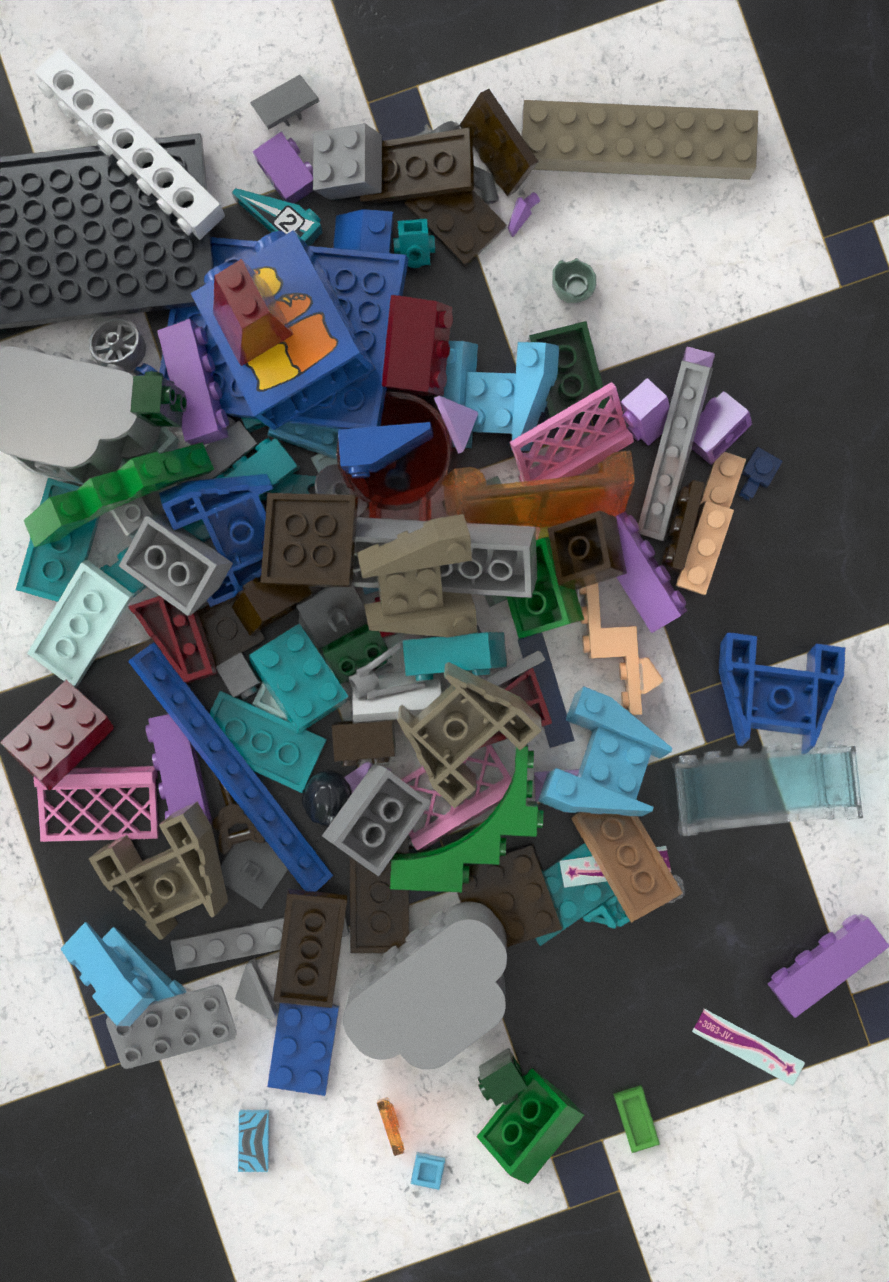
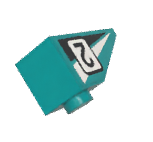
[232,188,323,246]

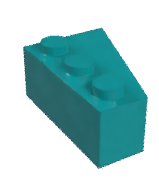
[402,632,507,681]

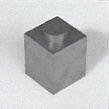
[216,652,262,700]

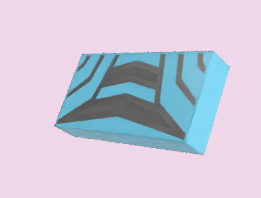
[238,1110,269,1172]

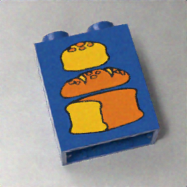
[191,230,376,430]

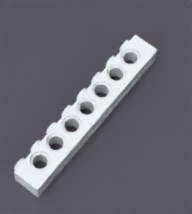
[34,48,225,240]

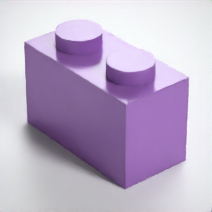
[252,132,314,204]
[621,378,670,446]
[691,391,752,465]

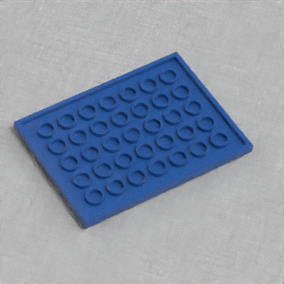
[159,237,409,429]

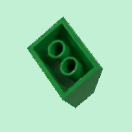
[506,537,584,639]
[476,1068,584,1184]

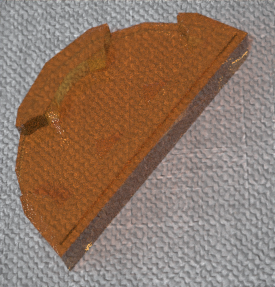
[377,1097,405,1156]

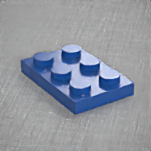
[267,1003,339,1096]

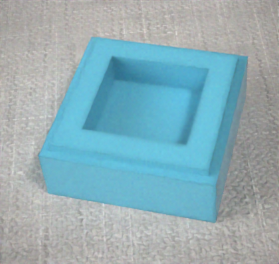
[411,1152,445,1190]

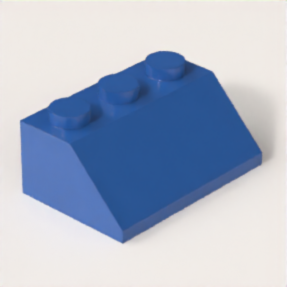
[333,209,394,253]

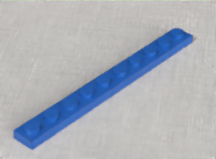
[128,642,333,892]

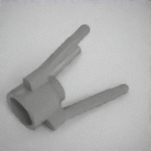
[349,643,426,700]

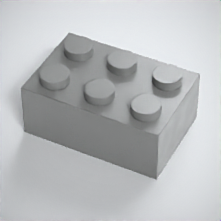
[322,764,431,876]

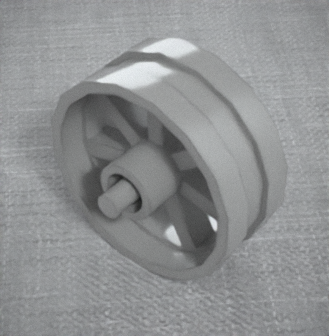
[89,318,146,372]

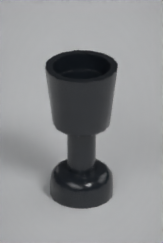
[384,447,419,491]

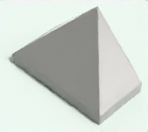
[235,958,279,1020]

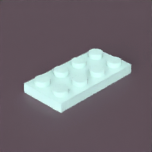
[27,560,134,687]

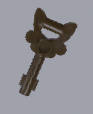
[211,770,266,855]

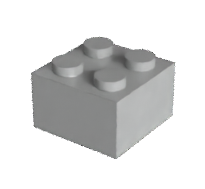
[313,123,382,200]

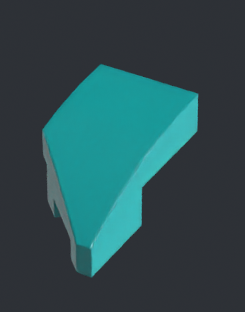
[582,895,630,929]

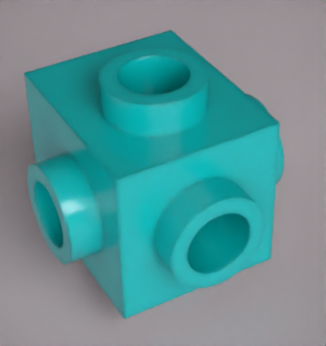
[393,219,435,268]

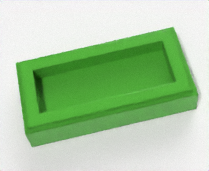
[613,1085,660,1153]

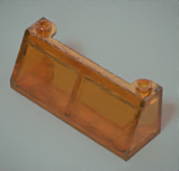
[442,451,635,529]

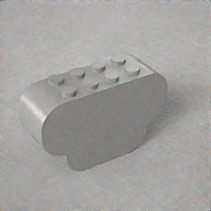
[0,346,161,484]
[343,902,507,1069]

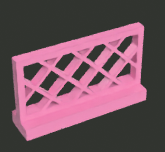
[510,382,634,500]
[401,745,512,852]
[34,766,159,842]

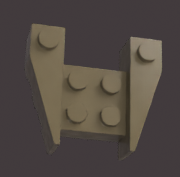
[357,514,478,637]
[397,662,542,808]
[88,801,228,940]

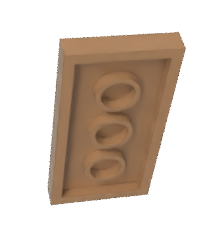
[571,812,683,923]

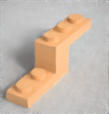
[676,452,746,595]
[579,583,642,715]

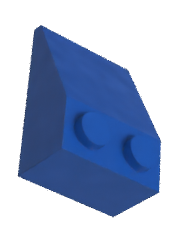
[338,422,434,478]

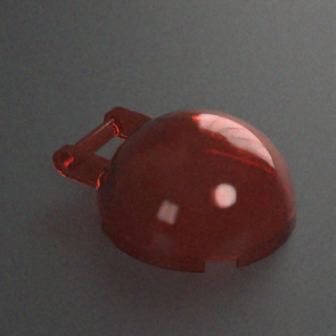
[336,392,453,521]

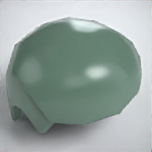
[552,258,597,303]

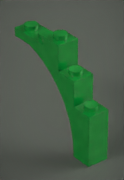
[23,442,214,547]
[390,744,543,893]

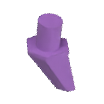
[507,192,540,237]

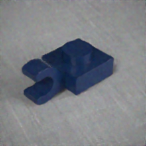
[739,447,783,501]

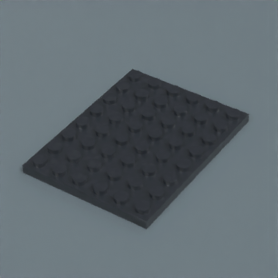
[0,133,214,329]

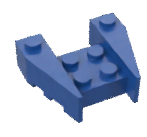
[159,474,273,607]
[719,633,846,754]

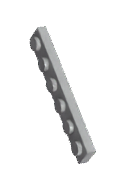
[638,361,713,541]
[171,913,350,971]

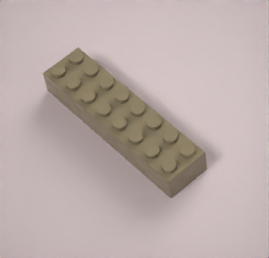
[521,100,759,180]

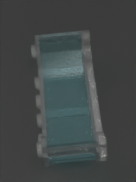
[671,740,863,836]

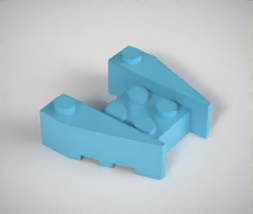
[441,341,559,451]
[538,686,673,817]
[61,922,186,1026]

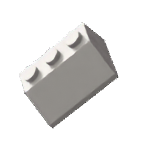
[119,515,233,616]

